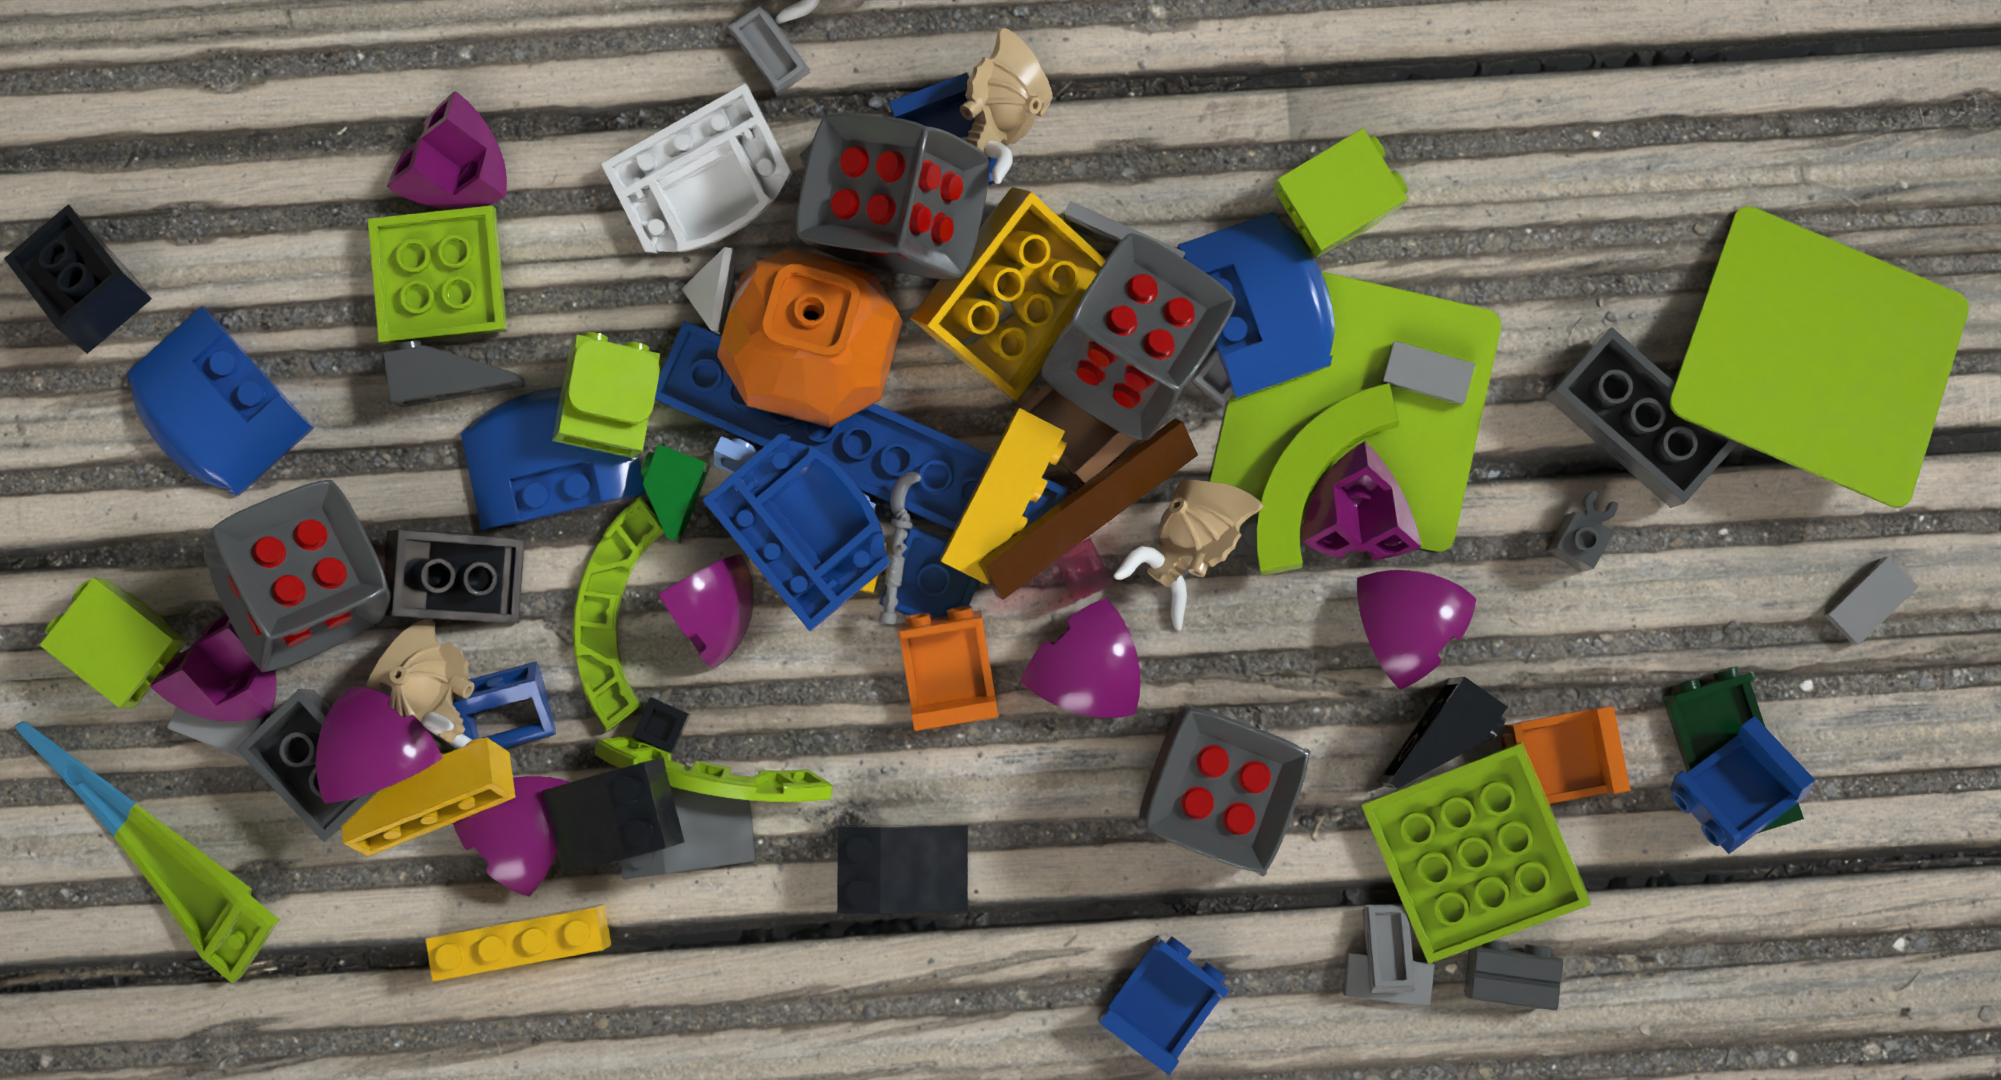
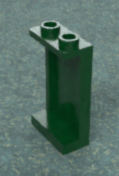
[1662,666,1804,842]

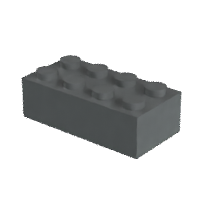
[1544,327,1739,508]

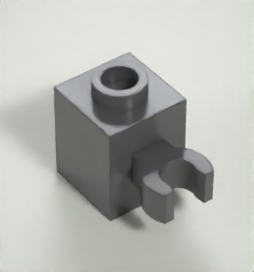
[1545,490,1618,572]

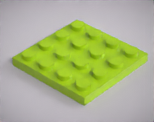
[1361,741,1591,964]

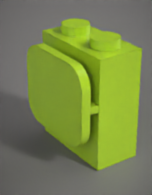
[1272,127,1408,259]
[552,332,660,459]
[40,577,188,708]

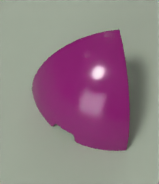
[387,91,507,210]
[1302,441,1421,560]
[658,554,754,670]
[1357,570,1476,690]
[1020,598,1140,718]
[150,613,277,722]
[316,687,443,804]
[453,776,569,897]

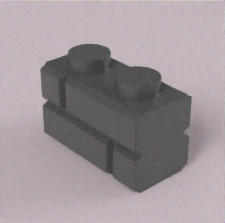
[1464,939,1563,1011]

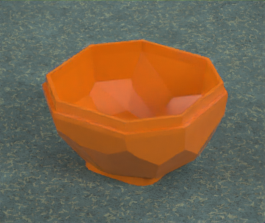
[717,249,903,428]

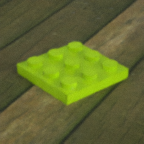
[368,205,507,345]

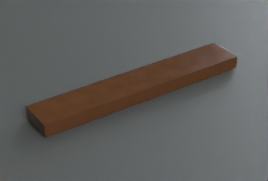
[978,419,1198,600]

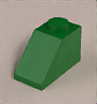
[641,444,711,544]

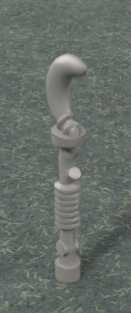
[879,472,921,625]

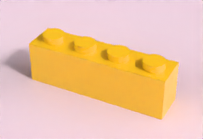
[939,408,1067,585]
[341,737,516,857]
[425,904,611,982]

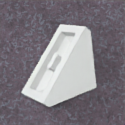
[682,247,737,337]

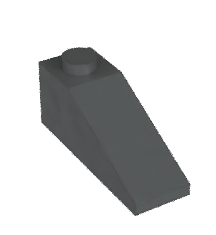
[383,341,525,408]

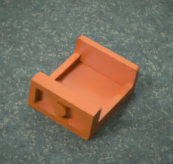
[897,606,999,731]
[1501,706,1631,804]

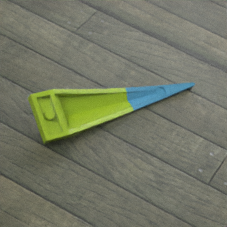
[15,721,280,984]

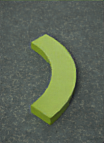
[1257,383,1399,576]
[573,496,664,732]
[594,736,833,802]

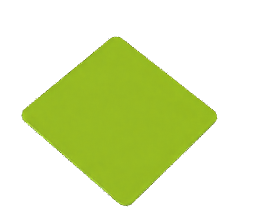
[1670,206,1969,508]
[1210,271,1501,552]

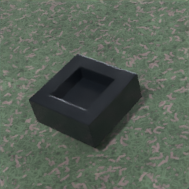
[632,697,691,753]

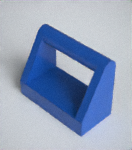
[453,661,556,749]

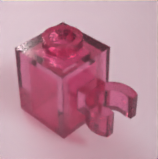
[1054,537,1114,604]

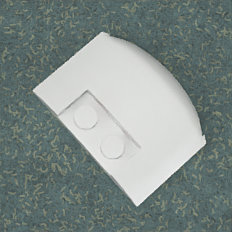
[601,83,792,253]

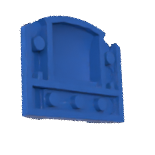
[1178,212,1335,399]
[127,306,314,496]
[461,387,646,531]
[702,433,890,631]

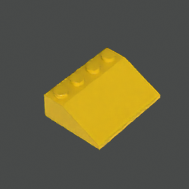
[910,187,1106,402]

